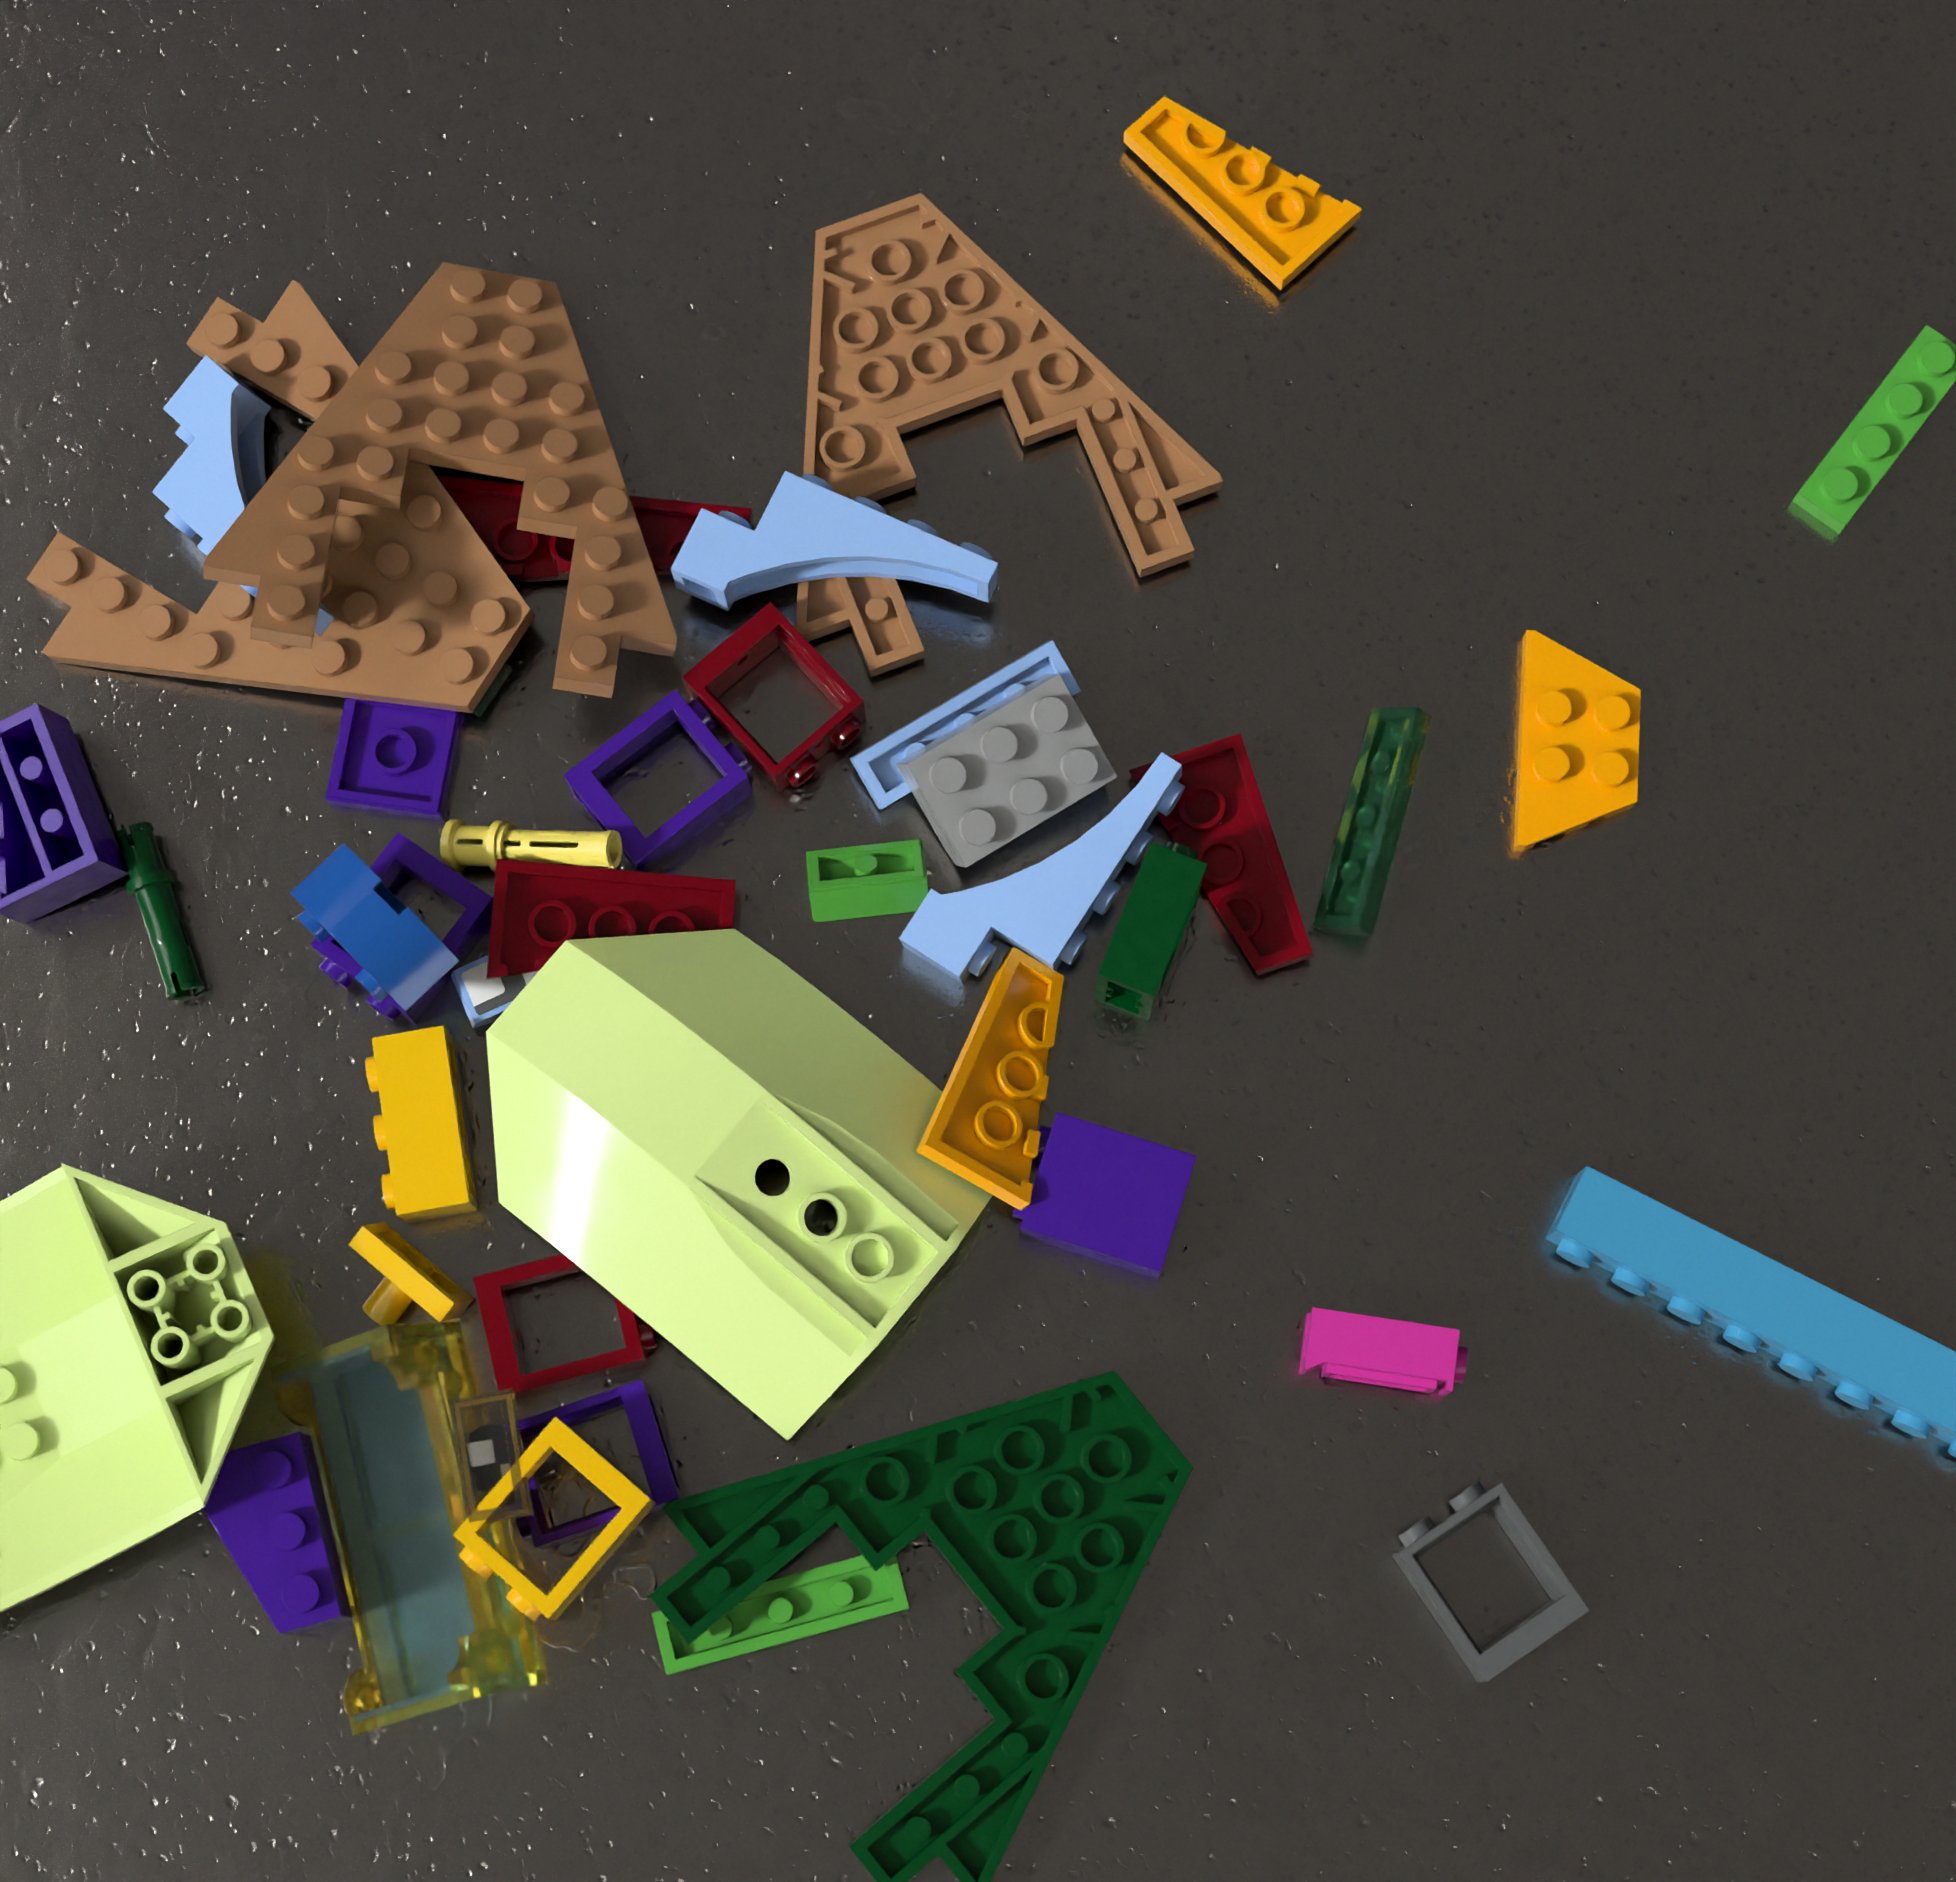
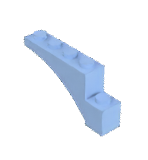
[152,355,335,636]
[671,471,998,611]
[899,752,1185,984]

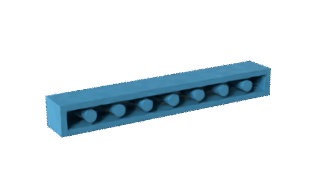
[1545,1166,1956,1458]

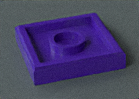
[325,698,465,821]

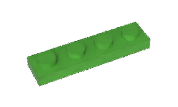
[1792,325,1956,534]
[651,1555,910,1675]

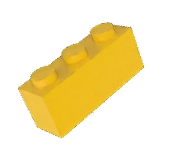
[365,1025,479,1224]

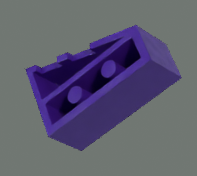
[0,703,128,924]
[202,1432,355,1635]

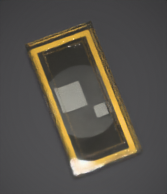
[448,1388,533,1525]

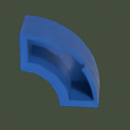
[290,843,459,1011]

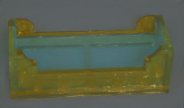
[269,1322,546,1736]

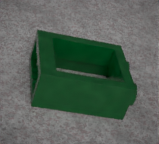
[1093,842,1207,1021]

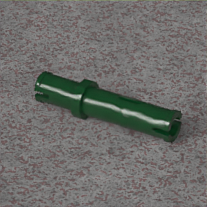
[115,822,205,1000]

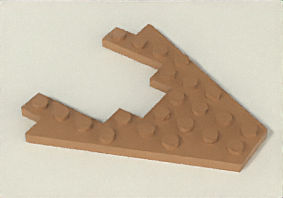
[796,193,1223,677]
[203,262,677,698]
[26,280,535,713]

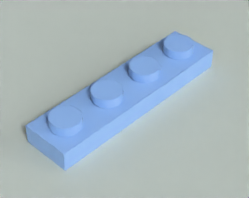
[849,640,1081,809]

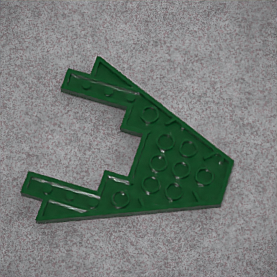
[649,1371,1193,1882]

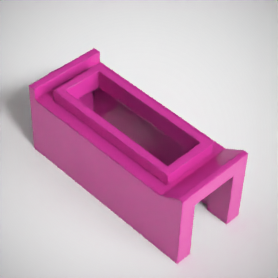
[1299,1307,1468,1397]

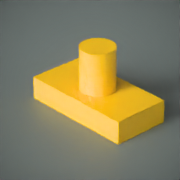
[348,1222,474,1328]

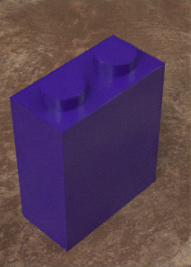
[1012,1112,1196,1279]

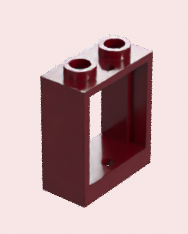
[682,602,866,793]
[473,1254,657,1402]

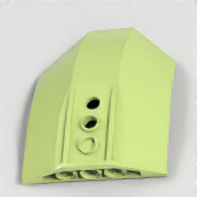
[486,929,993,1441]
[0,1163,275,1613]

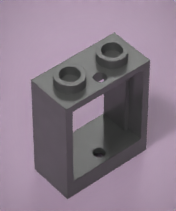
[1391,1481,1590,1682]

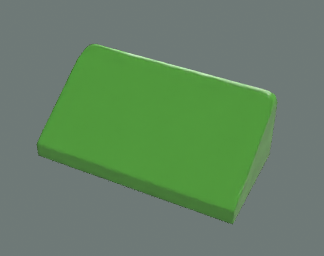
[806,839,929,922]

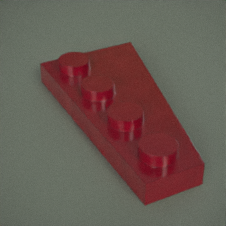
[1129,733,1314,975]
[486,859,736,980]

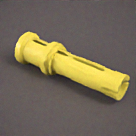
[440,819,622,872]

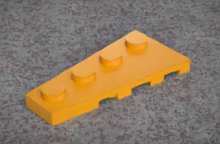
[1123,96,1362,290]
[916,947,1064,1211]

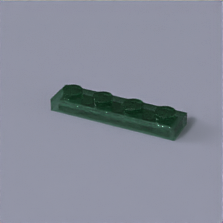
[1313,707,1432,936]

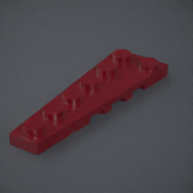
[437,476,753,583]

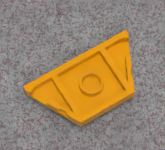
[1514,630,1641,852]

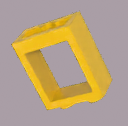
[453,1416,656,1621]

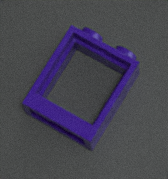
[563,689,753,872]
[310,832,493,1025]
[503,1379,684,1550]

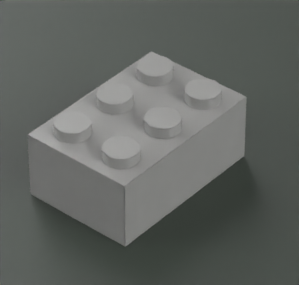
[896,674,1118,868]

